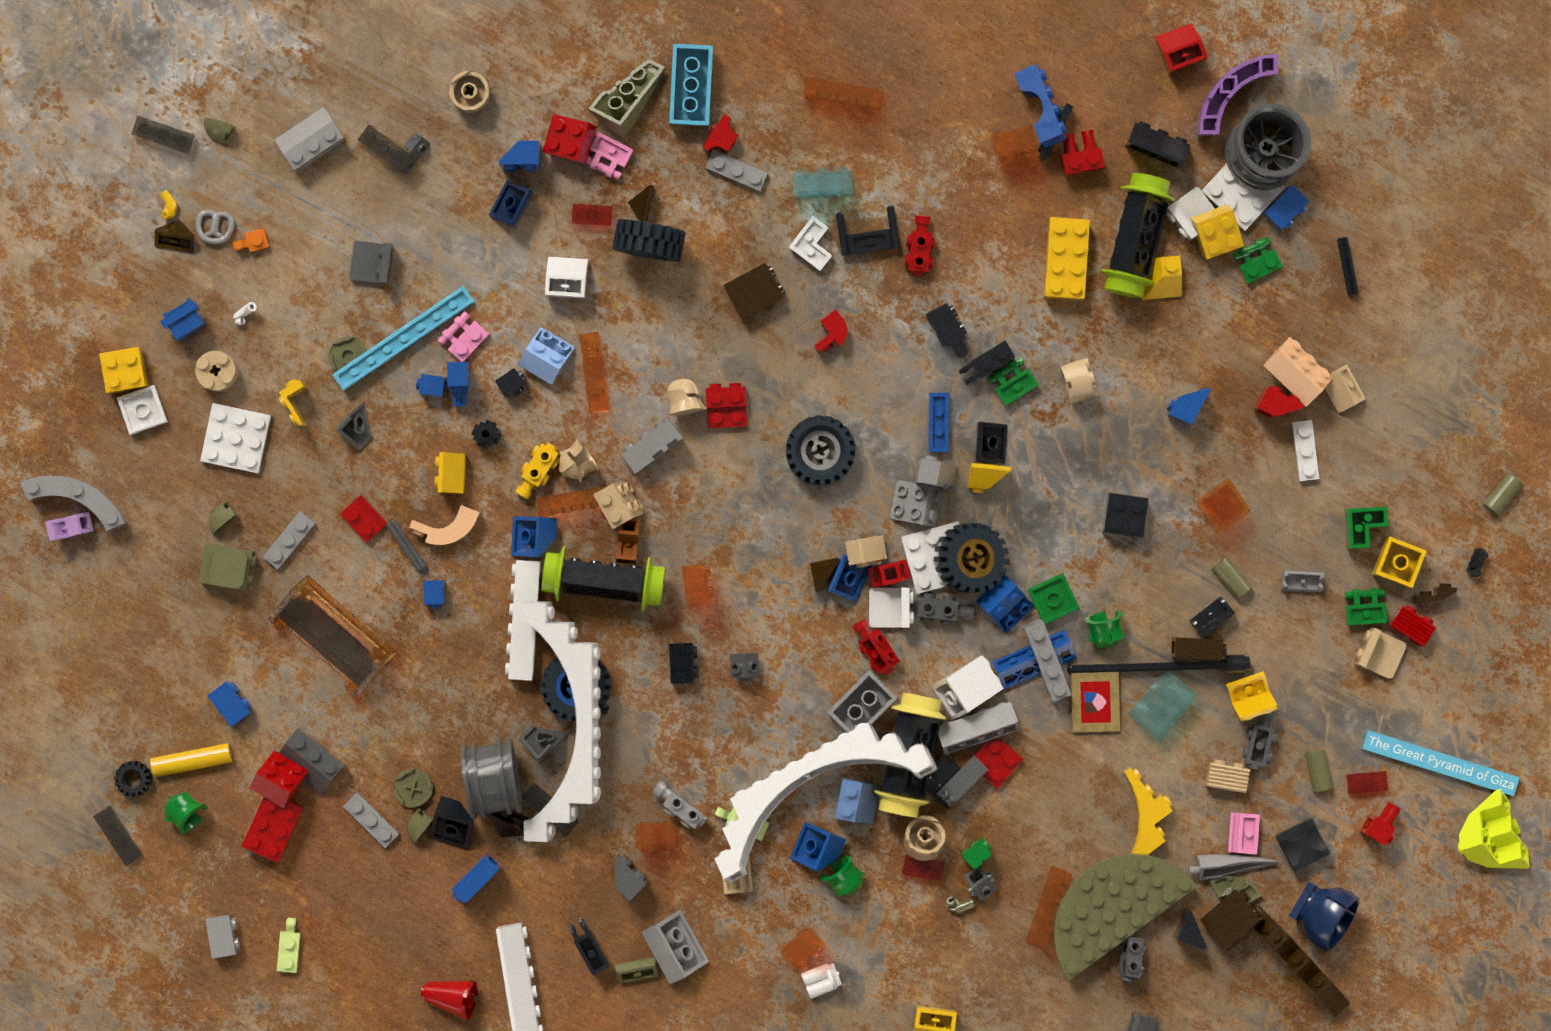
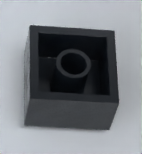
[1102,493,1149,538]

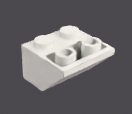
[545,257,588,299]

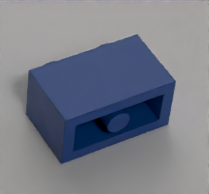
[1262,185,1309,231]
[207,681,252,727]

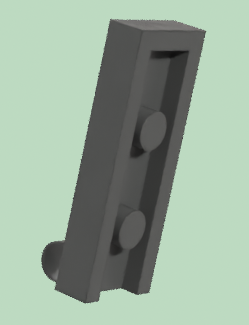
[936,756,988,808]

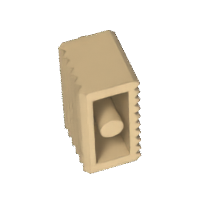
[845,535,887,568]
[1205,759,1250,793]

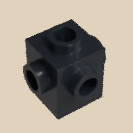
[471,419,502,450]

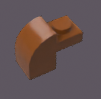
[616,518,640,564]

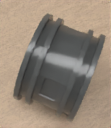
[461,738,523,820]

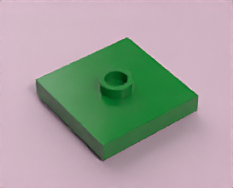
[1027,573,1080,625]

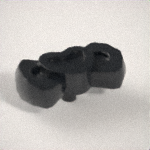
[1466,548,1489,577]

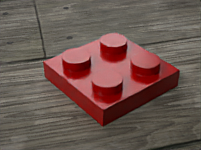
[973,737,1023,789]

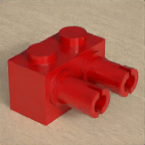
[1061,130,1105,176]
[1360,802,1401,846]

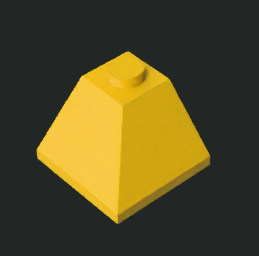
[1142,255,1182,300]
[967,463,1011,493]

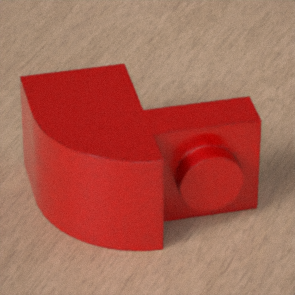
[814,309,847,353]

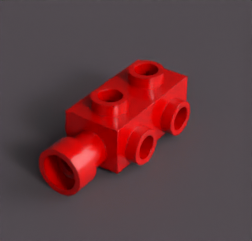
[904,216,935,276]
[852,618,900,675]

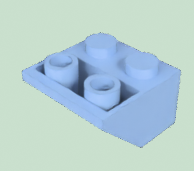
[518,327,575,385]

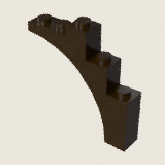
[1255,906,1350,1016]

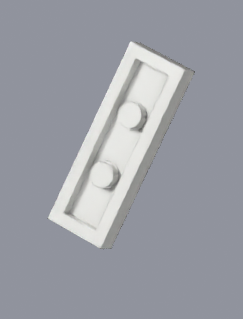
[1291,420,1319,481]

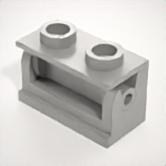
[205,914,240,959]

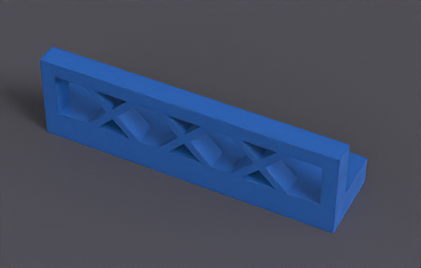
[992,630,1077,690]

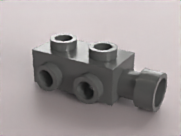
[914,593,974,624]
[1242,712,1277,770]
[1118,929,1145,983]

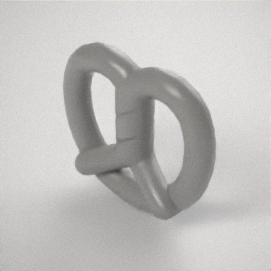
[195,210,235,244]

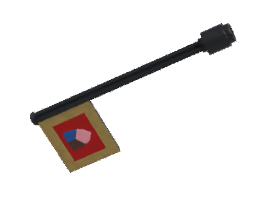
[1067,654,1250,732]

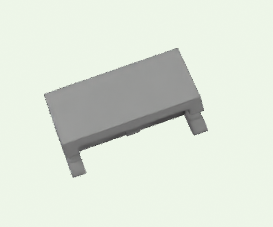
[1281,571,1324,592]

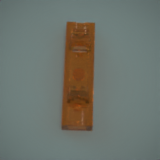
[579,332,609,413]

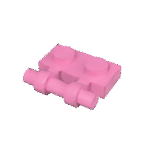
[587,132,634,180]
[438,311,489,362]

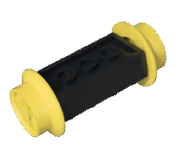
[874,692,946,818]

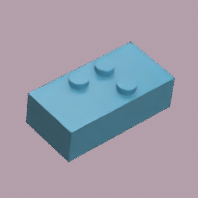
[669,44,713,126]

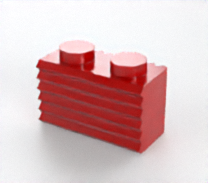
[1388,605,1436,647]

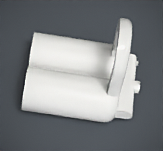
[801,963,842,999]

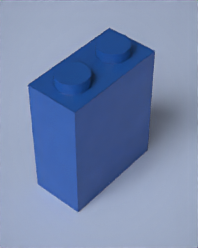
[451,853,501,904]

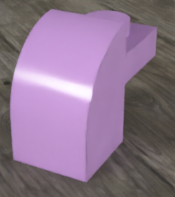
[45,512,94,541]

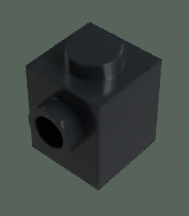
[495,368,527,398]

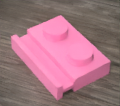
[1227,812,1260,854]

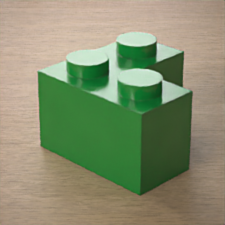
[1344,507,1389,549]

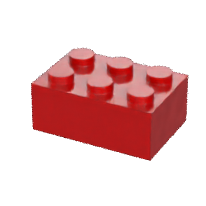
[241,797,305,863]

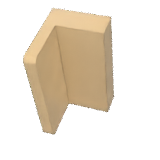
[1325,364,1366,413]

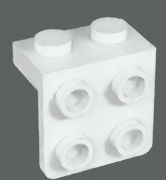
[1166,187,1215,241]
[869,588,913,628]

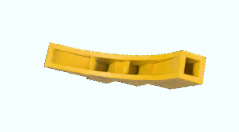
[1123,767,1173,855]

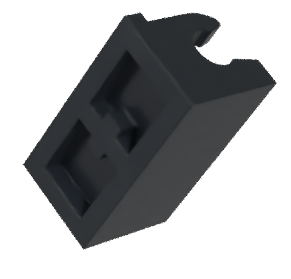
[1189,596,1235,638]

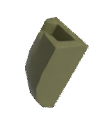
[204,117,235,145]
[209,500,237,535]
[407,807,433,844]

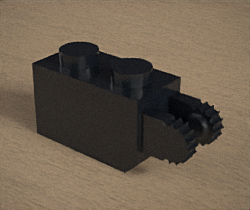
[925,303,968,357]
[959,340,1015,385]
[568,918,611,976]

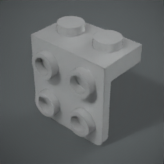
[890,480,942,527]

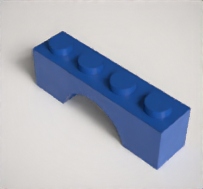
[1014,64,1067,148]

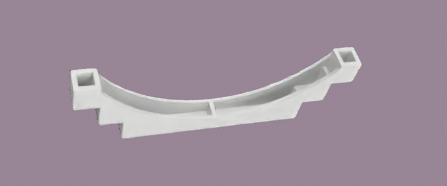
[523,601,601,842]
[714,722,937,883]

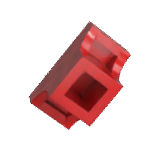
[702,114,739,153]
[867,559,911,588]

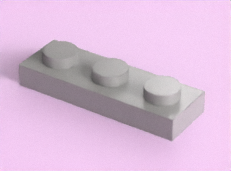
[706,150,768,192]
[263,511,316,570]
[343,792,400,848]

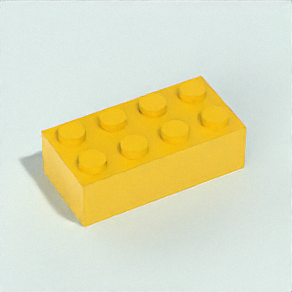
[1043,217,1090,301]

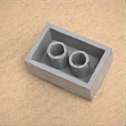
[827,670,897,733]

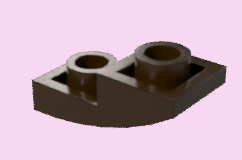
[1414,584,1457,603]

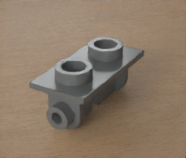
[393,133,430,175]

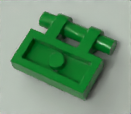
[1233,237,1283,284]
[987,357,1039,406]
[1344,588,1387,625]

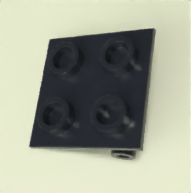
[926,754,961,809]

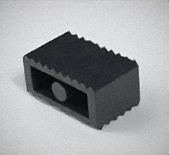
[669,643,699,684]

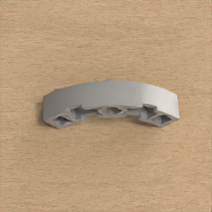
[20,476,128,531]

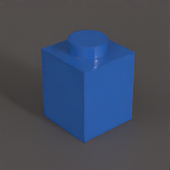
[416,374,447,398]
[423,580,446,609]

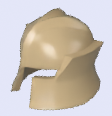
[664,379,707,415]
[559,438,599,482]

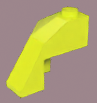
[1458,789,1530,869]

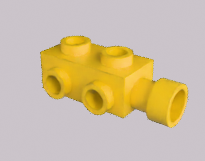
[515,443,559,500]

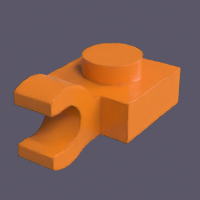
[232,228,270,253]

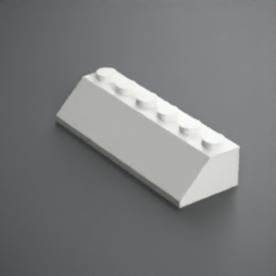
[496,922,543,1031]

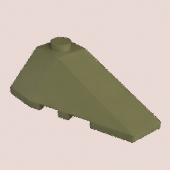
[589,59,666,138]

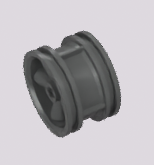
[1225,104,1311,190]

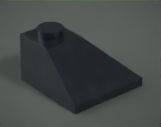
[429,796,474,849]

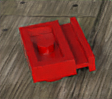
[340,495,387,543]

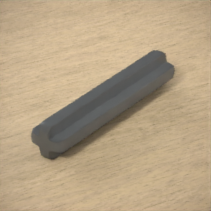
[386,519,426,572]

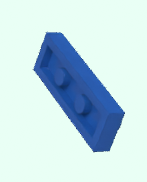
[929,393,949,452]

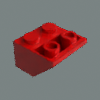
[1154,23,1208,74]
[1253,385,1304,418]

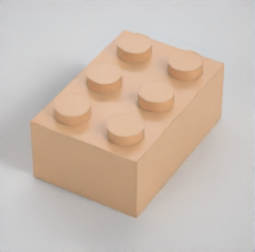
[1264,337,1332,407]

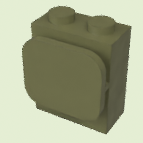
[199,544,257,590]

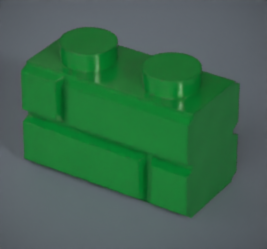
[961,838,992,869]

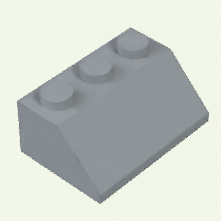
[275,107,346,173]
[641,910,709,984]

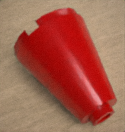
[421,980,478,1020]

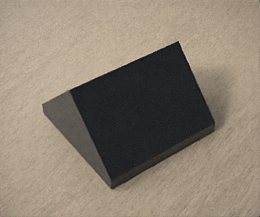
[974,422,1007,464]
[1174,908,1207,950]

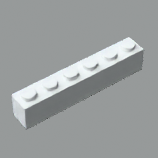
[505,560,541,681]

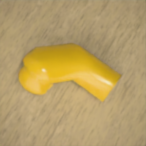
[160,190,178,220]

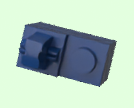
[447,362,470,407]

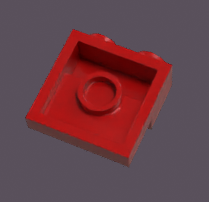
[705,383,747,428]

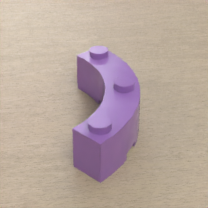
[1196,54,1278,136]

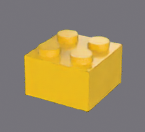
[1190,204,1244,259]
[99,347,149,394]
[1372,537,1427,588]

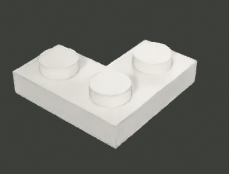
[789,216,832,271]

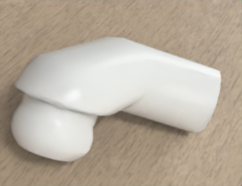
[233,302,257,326]

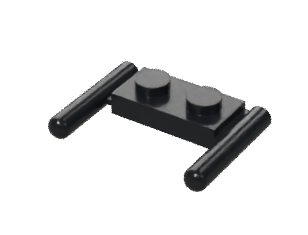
[836,205,900,256]

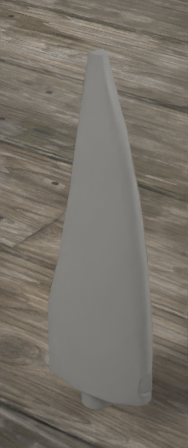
[1189,854,1277,880]

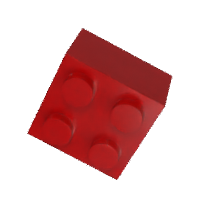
[542,114,597,165]
[250,750,308,808]

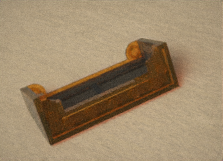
[267,575,397,698]

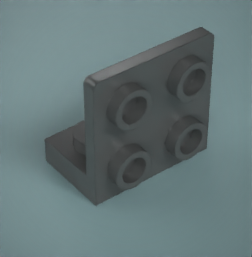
[349,241,394,285]

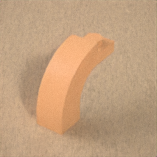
[410,505,481,545]

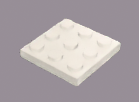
[1201,156,1285,231]
[200,403,271,473]
[901,521,971,594]

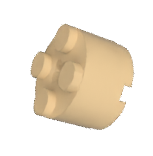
[449,71,490,113]
[195,351,238,392]
[1060,358,1099,403]
[904,816,945,861]

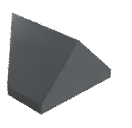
[335,401,373,451]
[519,725,569,761]

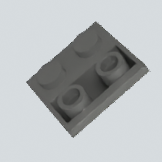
[615,854,647,901]

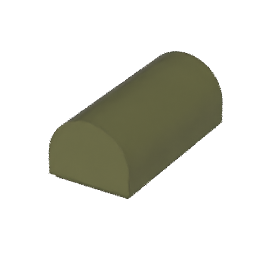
[1483,473,1523,516]
[1212,556,1252,599]
[1305,749,1333,792]
[616,957,658,984]

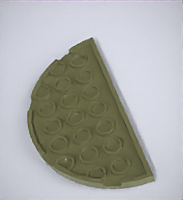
[1053,853,1197,980]

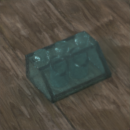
[792,167,853,199]
[1128,670,1198,741]

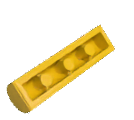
[150,743,233,778]

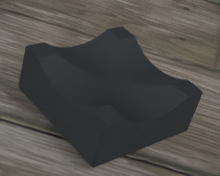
[1275,818,1331,872]

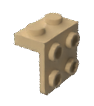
[594,480,643,529]
[1355,628,1407,679]

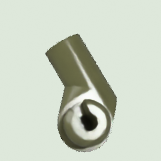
[945,896,975,914]

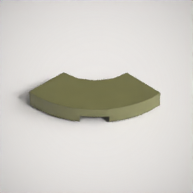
[1209,875,1263,903]

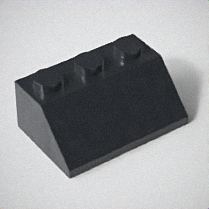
[1125,121,1190,169]

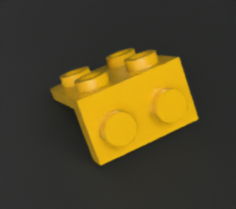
[279,379,307,427]
[1226,672,1278,721]

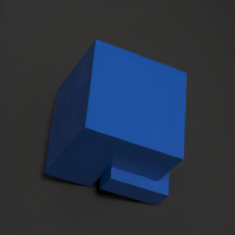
[160,298,208,342]

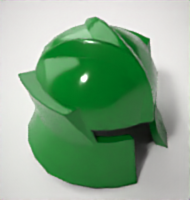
[1085,610,1125,649]
[164,792,208,834]
[820,855,865,897]

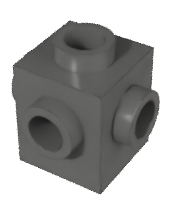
[730,653,759,682]
[964,866,997,901]

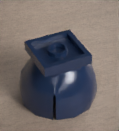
[1289,882,1360,952]

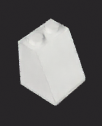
[932,655,1004,720]

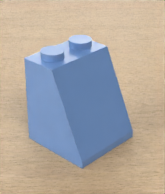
[834,777,881,824]

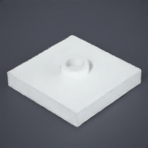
[117,385,168,435]

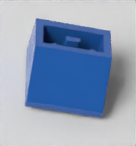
[499,140,541,172]
[976,575,1034,633]

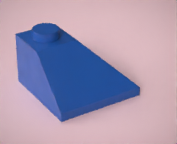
[1167,388,1211,426]
[511,516,557,557]
[790,822,846,871]

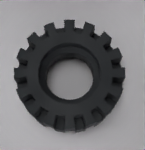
[114,761,152,797]

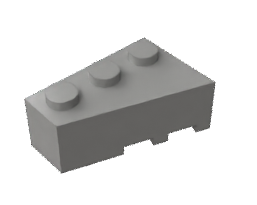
[622,419,684,474]
[915,455,958,491]

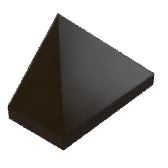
[628,185,654,222]
[154,220,195,253]
[810,558,840,593]
[489,810,530,837]

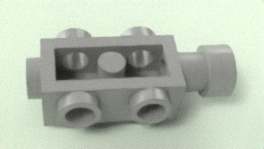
[652,781,707,829]

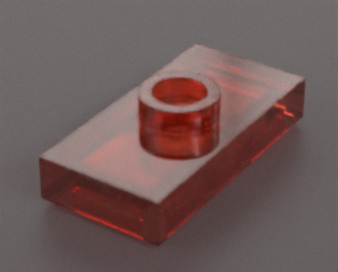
[572,204,612,226]
[1346,771,1388,794]
[902,854,945,881]

